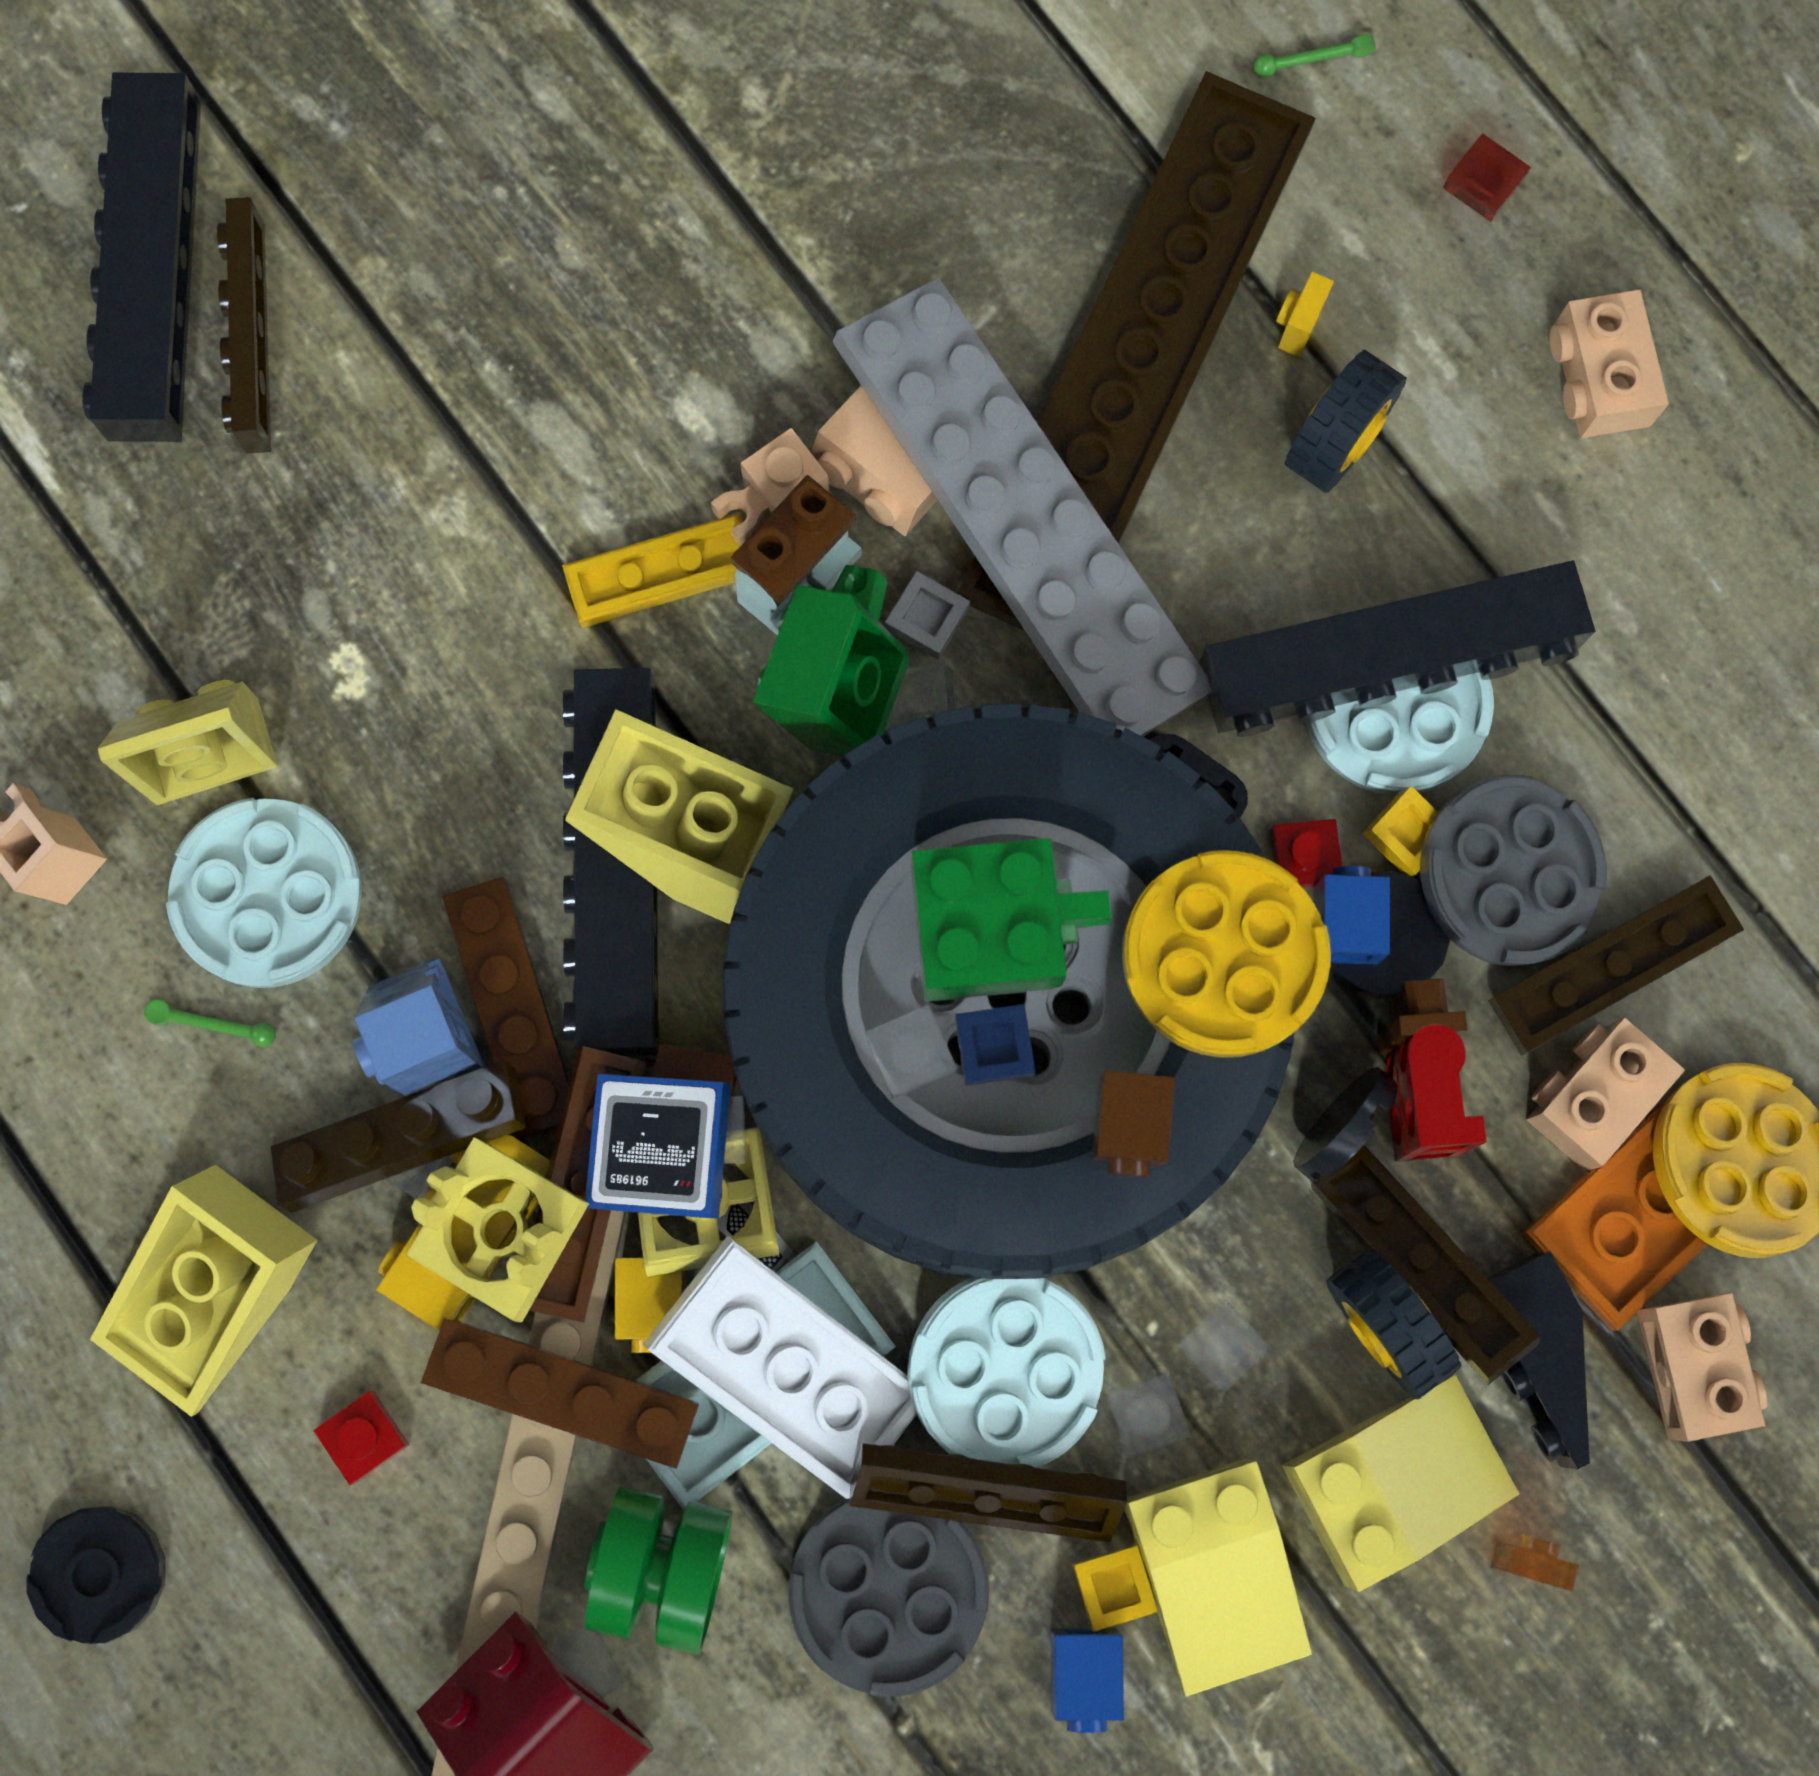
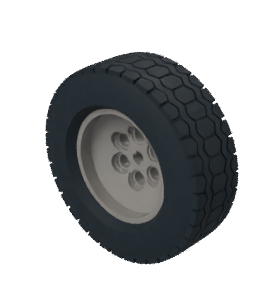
[723,703,1295,1280]

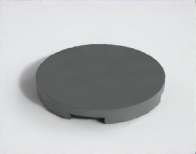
[1420,775,1607,966]
[789,1498,989,1697]

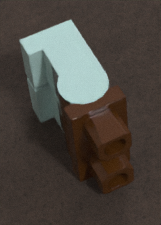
[730,474,862,636]

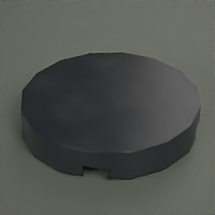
[1330,871,1450,998]
[1293,1067,1398,1181]
[26,1506,165,1644]

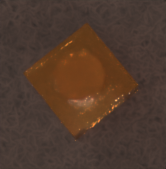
[1491,1534,1579,1592]

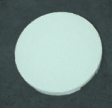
[1306,673,1494,796]
[166,798,362,988]
[908,1277,1106,1468]

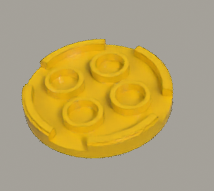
[1122,850,1331,1058]
[1653,1063,1819,1258]

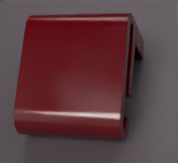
[416,1611,654,1776]

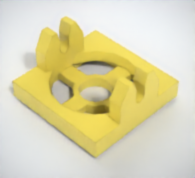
[638,1127,779,1277]
[407,1137,589,1323]

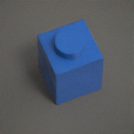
[1314,866,1390,965]
[1050,1629,1124,1733]

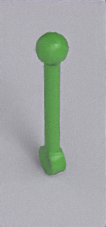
[1253,34,1376,78]
[144,999,276,1047]

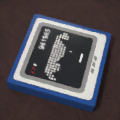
[585,1074,731,1219]

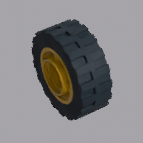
[1284,349,1407,493]
[1326,1248,1462,1400]

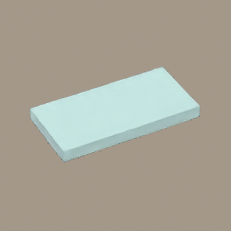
[636,1241,896,1510]

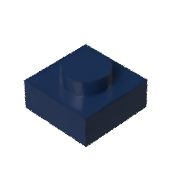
[955,1004,1035,1086]

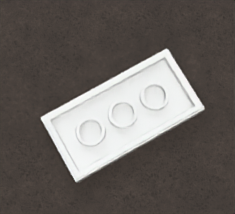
[643,1236,917,1499]

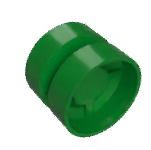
[585,1486,733,1656]

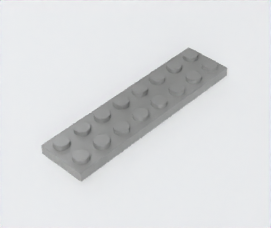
[833,277,1212,737]

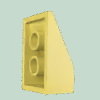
[97,680,278,805]
[565,710,794,924]
[90,1165,317,1417]
[1281,1374,1519,1592]
[1124,1459,1312,1697]

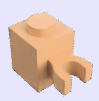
[711,428,829,546]
[0,783,107,905]

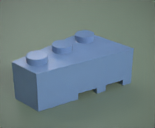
[352,956,486,1096]

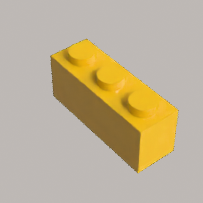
[376,1134,550,1331]

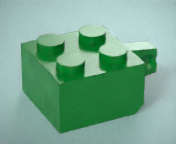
[753,565,910,757]
[911,838,1112,1002]

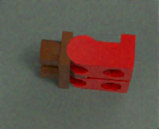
[1376,979,1487,1162]

